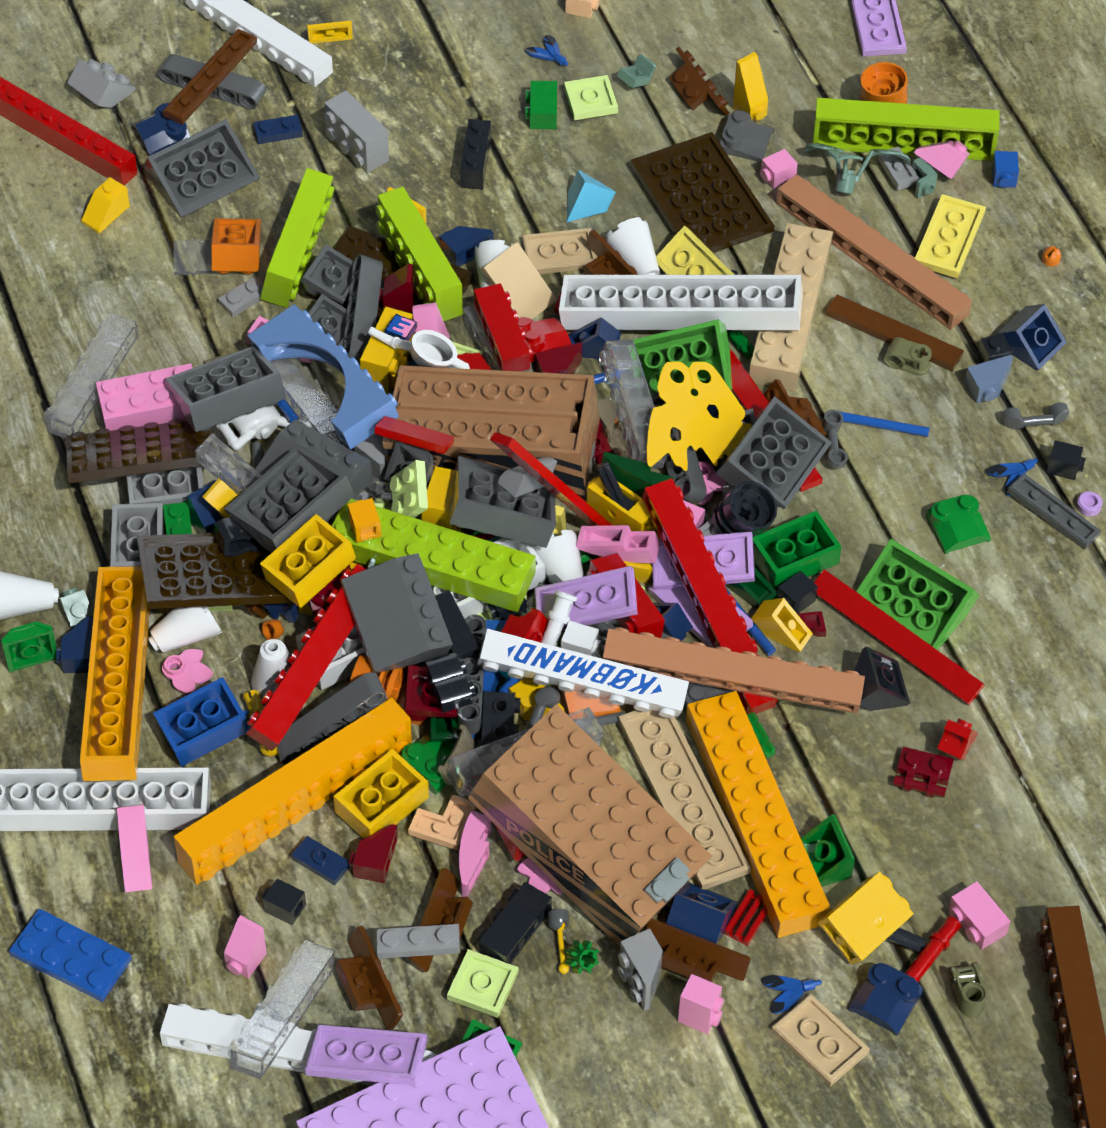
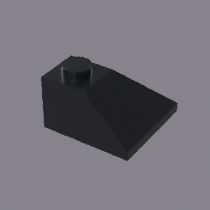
[854,646,910,711]

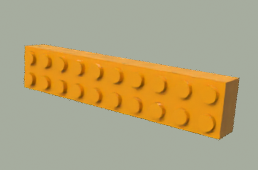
[80,566,150,781]
[686,691,831,939]
[174,698,412,885]

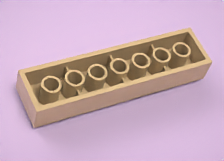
[749,223,833,392]

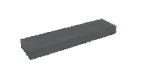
[1007,473,1101,550]

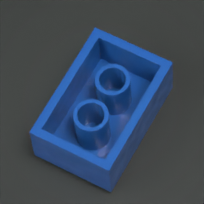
[153,677,250,767]

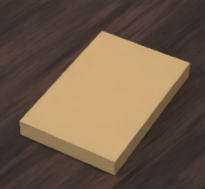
[522,228,597,274]
[481,242,557,319]
[771,994,870,1087]

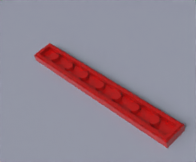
[730,349,823,492]
[490,432,613,526]
[814,569,985,706]

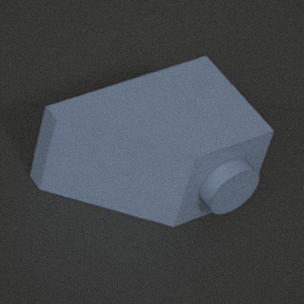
[965,355,1013,404]

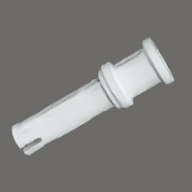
[542,590,578,646]

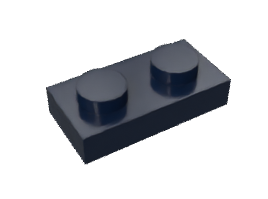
[253,115,303,144]

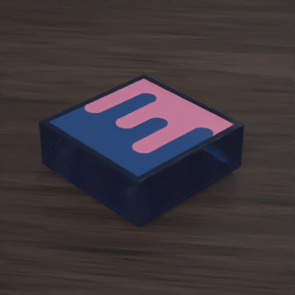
[385,314,417,341]

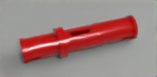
[905,916,962,982]

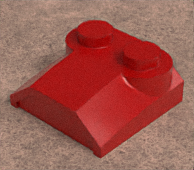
[518,317,572,363]

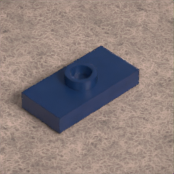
[291,836,351,885]

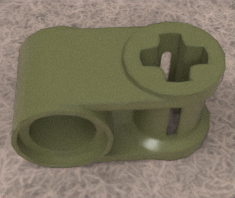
[884,337,932,376]
[948,962,987,1017]

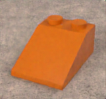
[212,218,261,274]

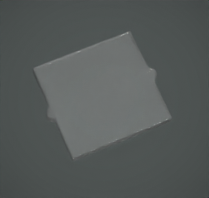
[174,239,213,276]

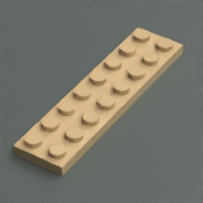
[618,710,751,889]

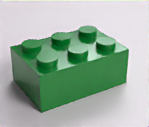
[753,510,842,590]

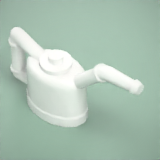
[368,327,470,369]
[216,405,332,451]

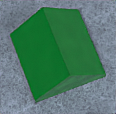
[801,814,855,887]

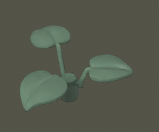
[805,143,911,194]

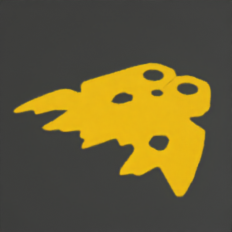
[647,362,751,471]

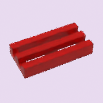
[724,889,768,946]

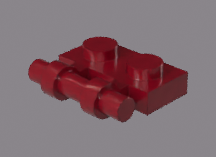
[893,746,954,798]

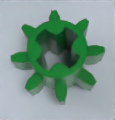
[565,940,599,974]

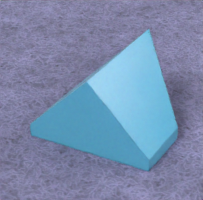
[566,170,616,223]

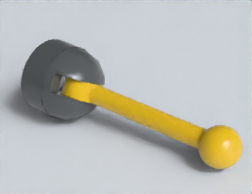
[547,909,569,974]

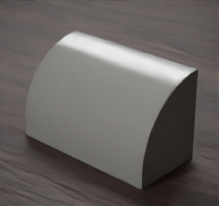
[498,457,557,498]

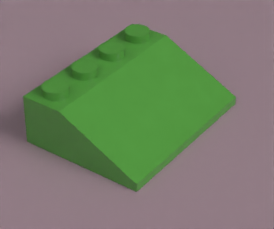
[627,319,732,411]
[856,539,980,650]

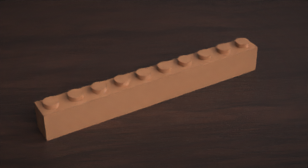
[776,174,972,330]
[603,627,865,714]

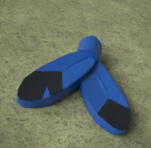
[525,35,568,66]
[987,458,1038,497]
[762,975,822,1014]

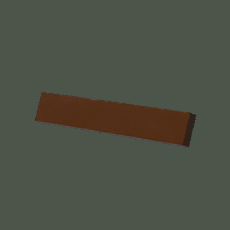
[163,29,257,125]
[826,294,964,372]

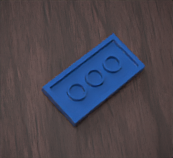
[9,908,132,1002]

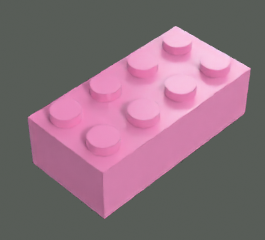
[96,363,192,431]

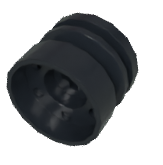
[712,481,777,537]

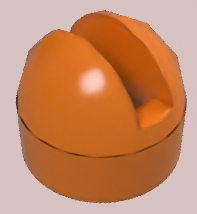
[1042,246,1061,267]
[262,619,285,640]

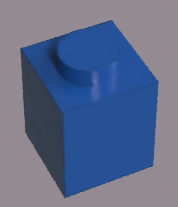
[992,151,1019,188]

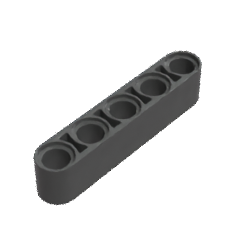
[158,54,266,109]
[343,254,383,366]
[649,392,707,503]
[458,614,486,735]
[277,672,387,765]

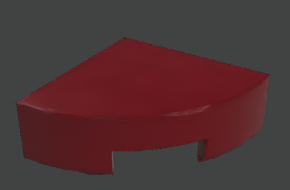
[797,611,826,637]

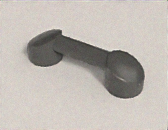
[1001,402,1069,430]
[822,410,848,468]
[517,687,560,741]

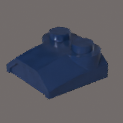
[132,103,190,156]
[848,963,923,1036]

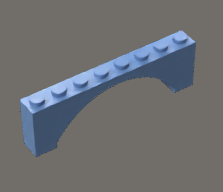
[247,304,399,450]

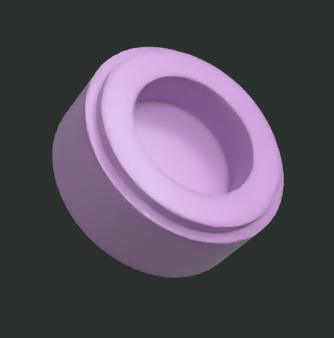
[1077,491,1102,516]

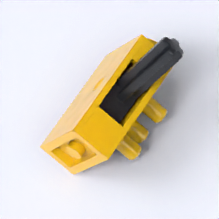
[587,462,656,532]
[817,871,926,965]

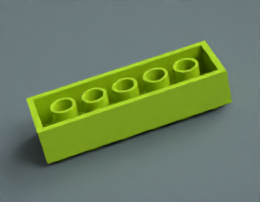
[260,168,335,308]
[375,187,463,321]

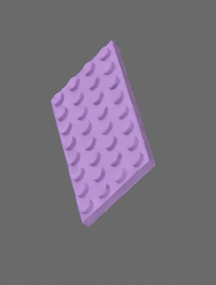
[296,1026,549,1128]

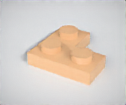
[408,795,477,851]

